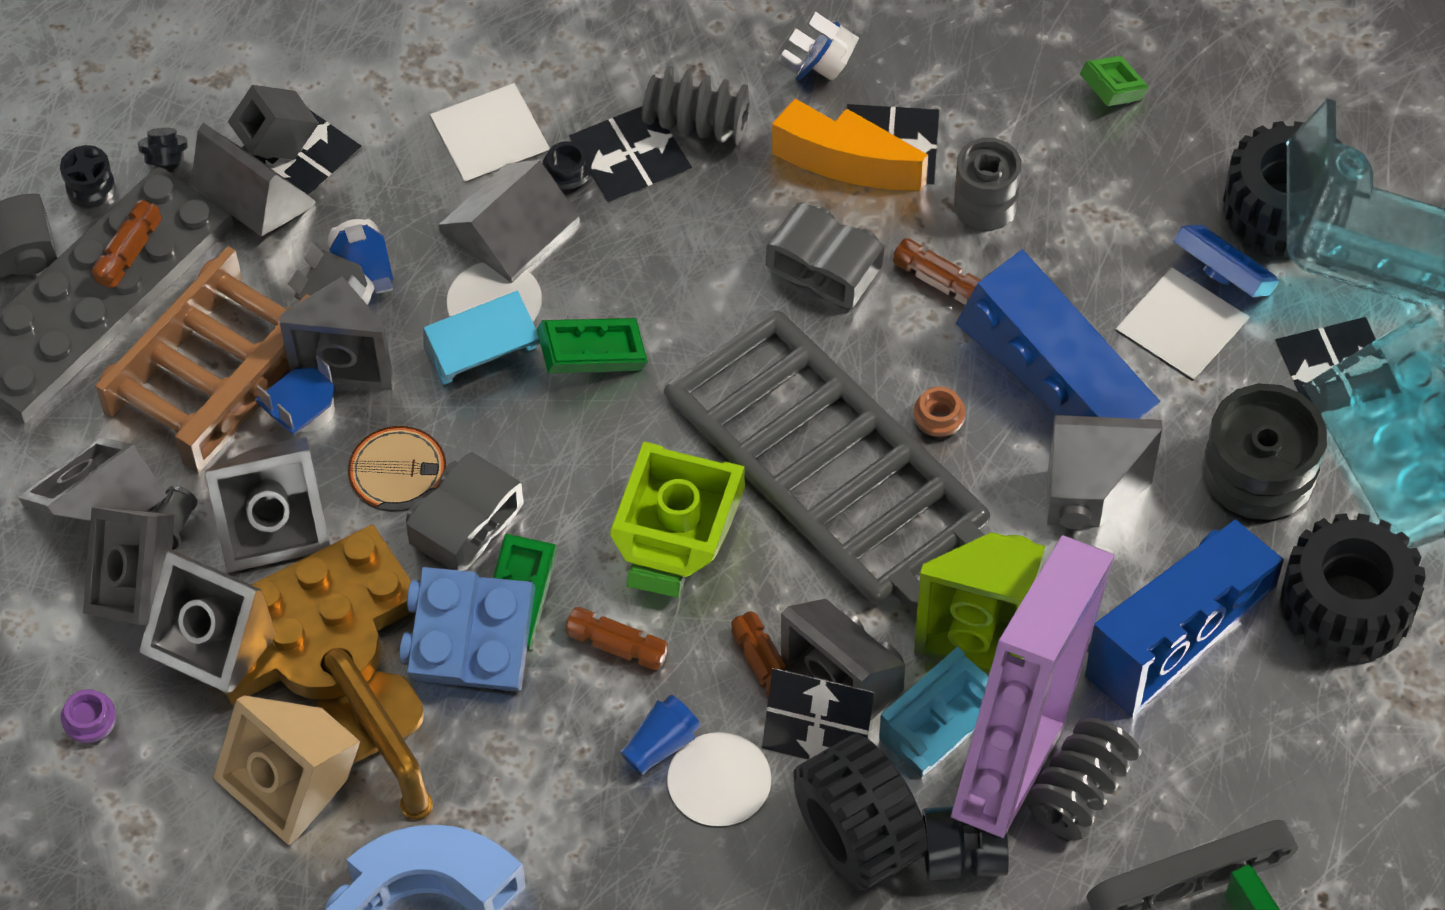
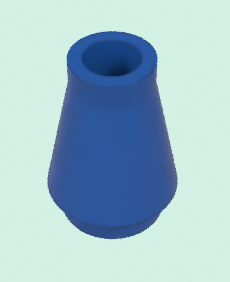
[620,695,701,776]

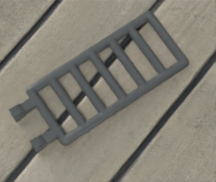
[664,310,991,620]

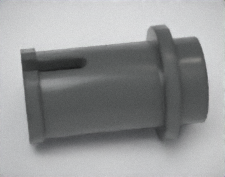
[155,486,198,550]

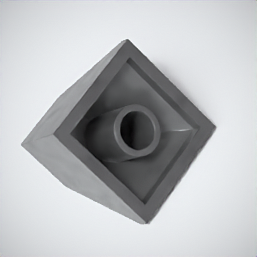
[1047,415,1162,529]
[18,437,167,521]
[204,437,330,573]

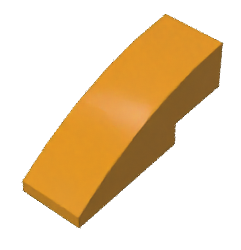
[772,99,928,191]

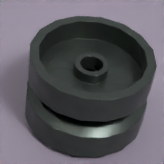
[1203,383,1327,520]

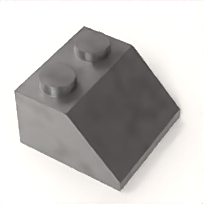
[781,598,906,722]

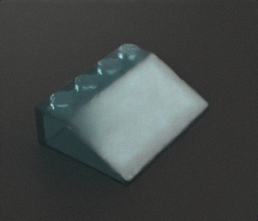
[1303,303,1445,549]

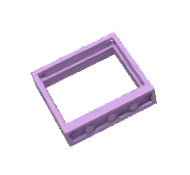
[951,535,1115,838]

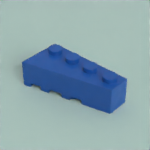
[956,249,1161,419]
[1085,519,1284,717]

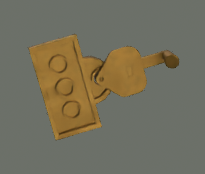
[224,524,433,820]

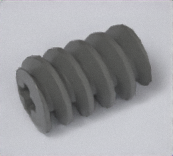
[642,66,750,147]
[1026,718,1142,841]

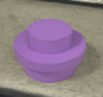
[61,689,117,743]

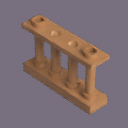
[95,246,310,473]

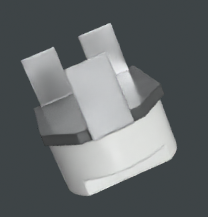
[287,242,375,305]

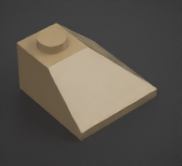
[213,695,360,845]

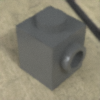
[228,85,319,160]

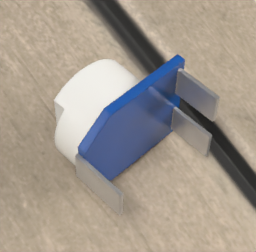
[778,12,859,81]
[328,219,394,294]
[255,355,335,436]

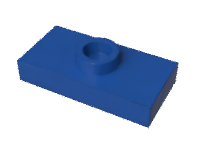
[1173,225,1279,297]

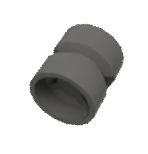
[954,138,1021,231]

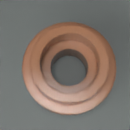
[913,386,965,437]

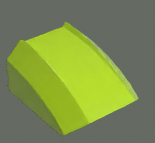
[610,441,745,577]

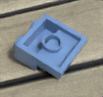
[400,567,535,692]

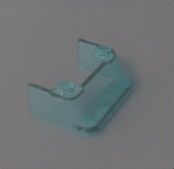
[1287,98,1445,314]

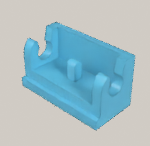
[423,290,540,385]
[879,646,989,778]

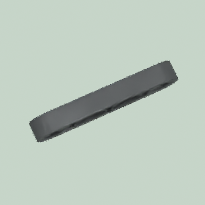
[1086,820,1298,910]

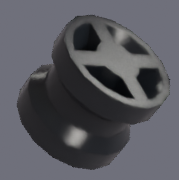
[60,145,116,208]

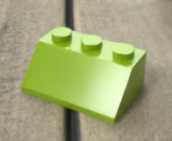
[914,532,1046,673]

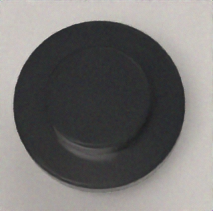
[138,128,188,166]
[542,141,592,189]

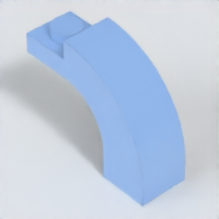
[325,825,526,910]

